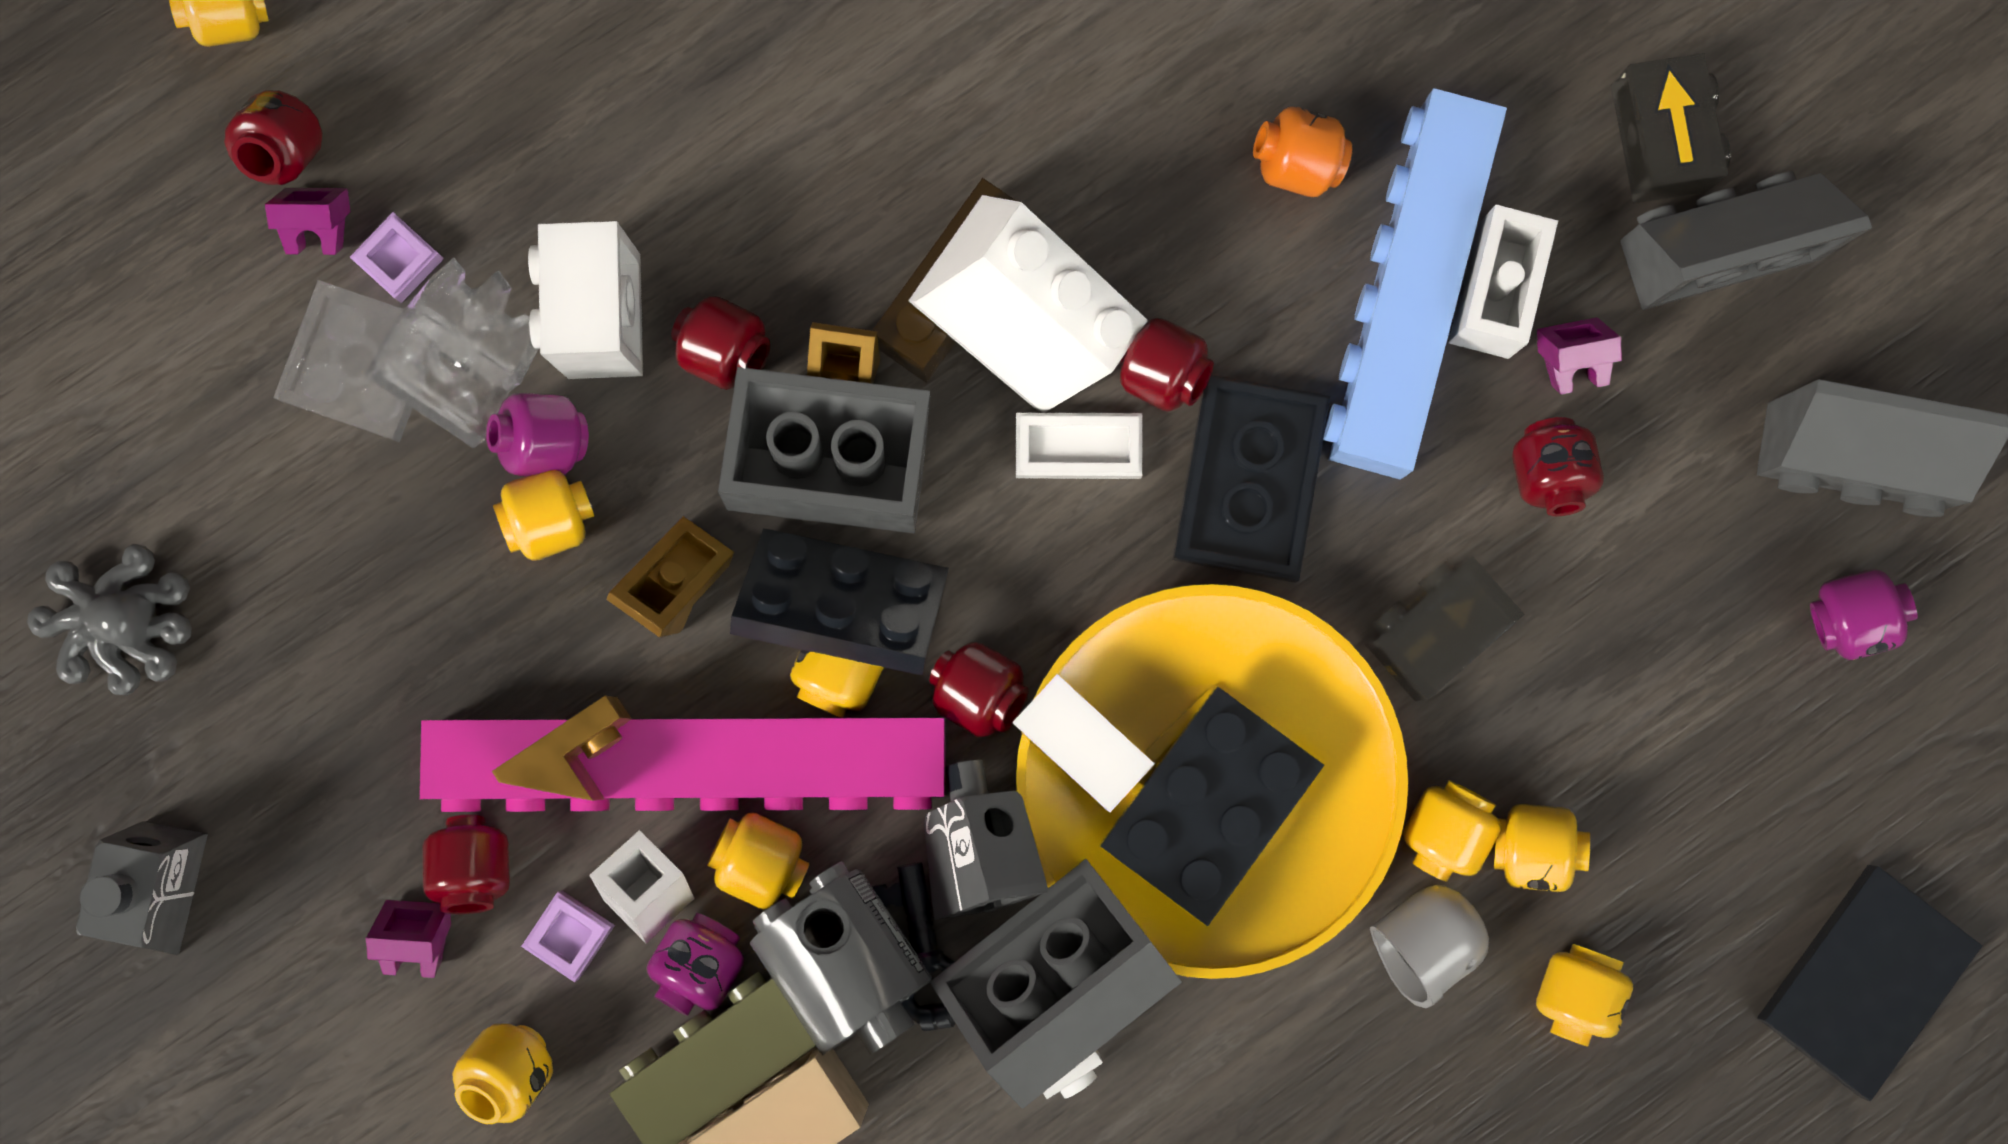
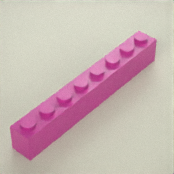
[420,718,946,812]

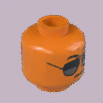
[1253,107,1352,197]

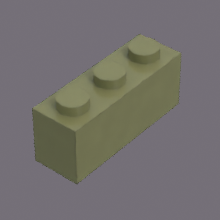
[609,971,816,1144]

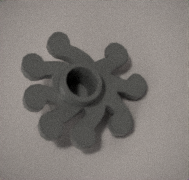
[27,544,192,696]

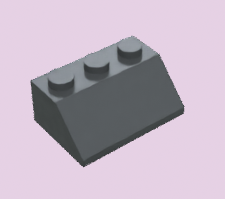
[1620,171,1872,310]
[718,367,930,534]
[1757,379,2008,517]
[930,859,1182,1109]

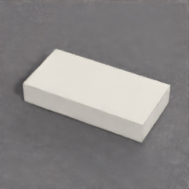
[1016,413,1142,479]
[1012,674,1155,812]

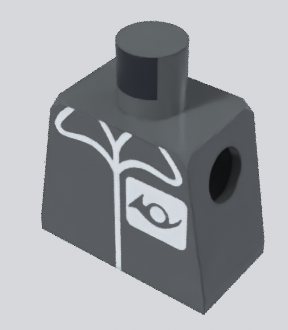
[924,760,1048,920]
[76,821,208,955]

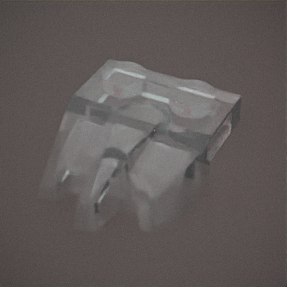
[364,257,539,448]

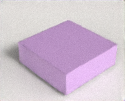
[350,212,444,303]
[521,890,615,982]

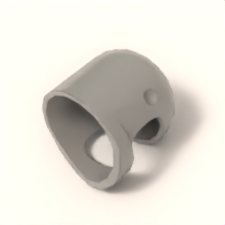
[1370,885,1489,1009]

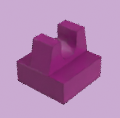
[265,188,351,255]
[1537,317,1622,395]
[366,900,451,978]

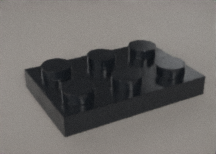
[730,528,949,675]
[1099,686,1324,926]

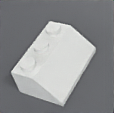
[908,195,1148,413]

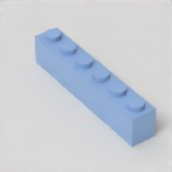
[1323,88,1507,480]

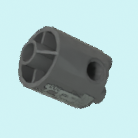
[750,861,933,1055]

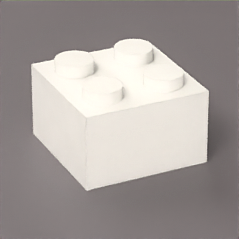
[528,221,643,379]

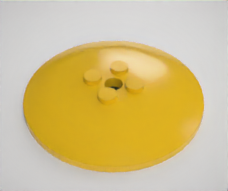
[1016,584,1408,979]

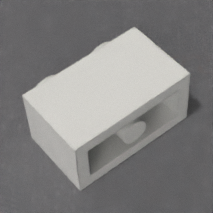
[1448,205,1558,359]

